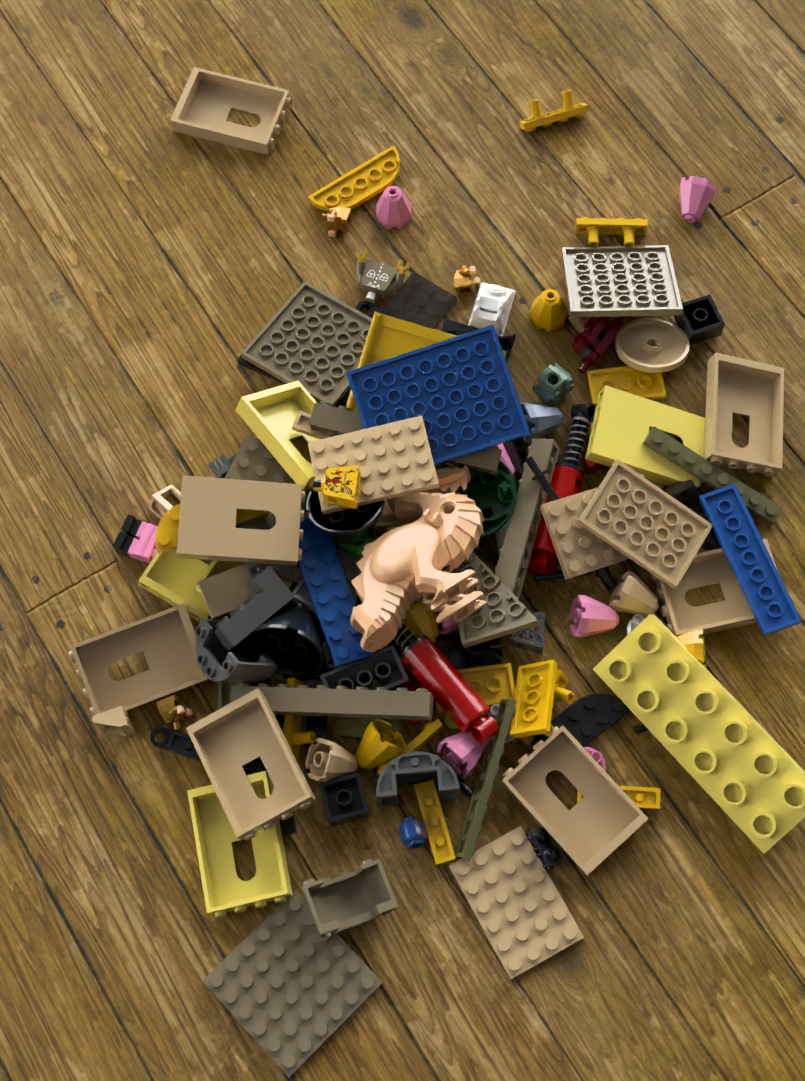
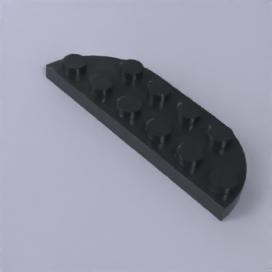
[530,693,631,778]

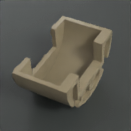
[302,858,398,938]

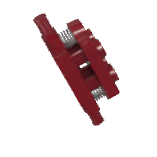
[572,316,626,374]

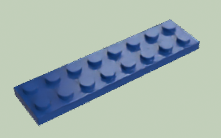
[698,484,802,636]
[298,517,374,668]

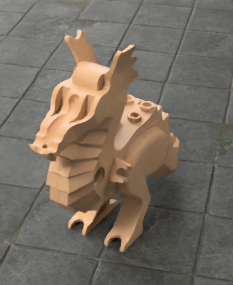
[350,465,487,652]

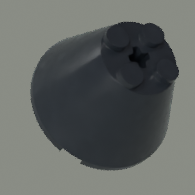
[306,488,385,546]
[246,603,324,680]

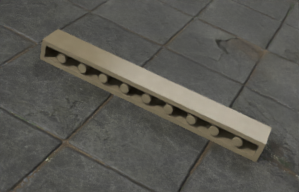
[309,401,502,475]
[494,438,560,600]
[230,683,434,720]

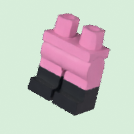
[113,514,158,564]

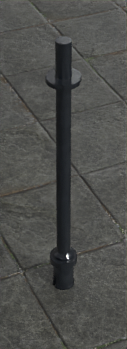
[525,456,618,591]

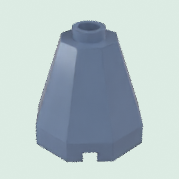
[520,402,563,443]

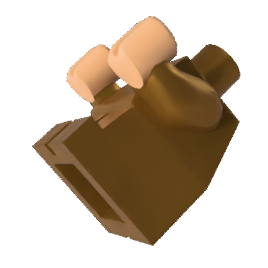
[321,207,352,237]
[454,265,481,297]
[156,695,194,731]

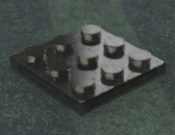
[383,271,457,329]

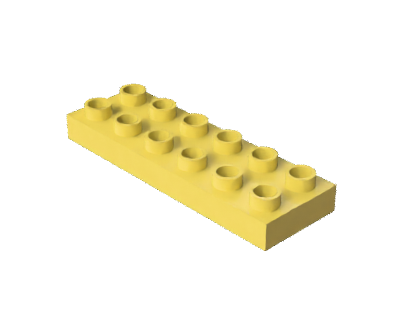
[593,614,805,854]

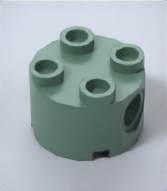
[532,362,574,407]

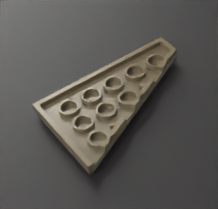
[451,552,539,648]

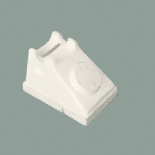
[468,283,516,336]

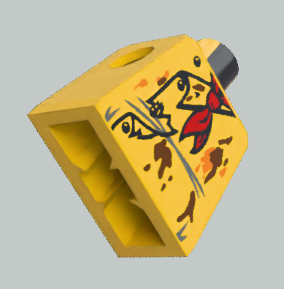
[313,466,361,509]

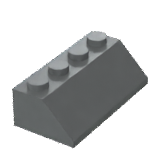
[320,645,410,691]

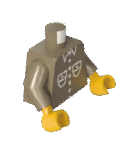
[356,249,410,304]

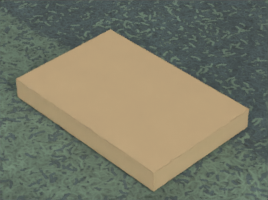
[197,563,254,619]

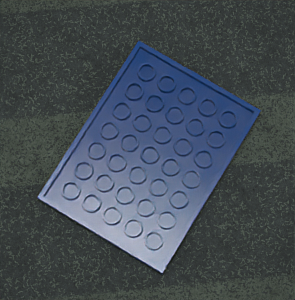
[346,325,530,466]

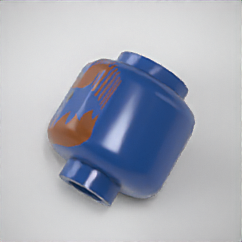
[399,816,428,849]

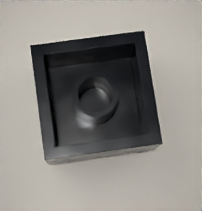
[673,294,725,345]
[319,772,370,827]

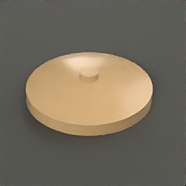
[615,318,690,373]

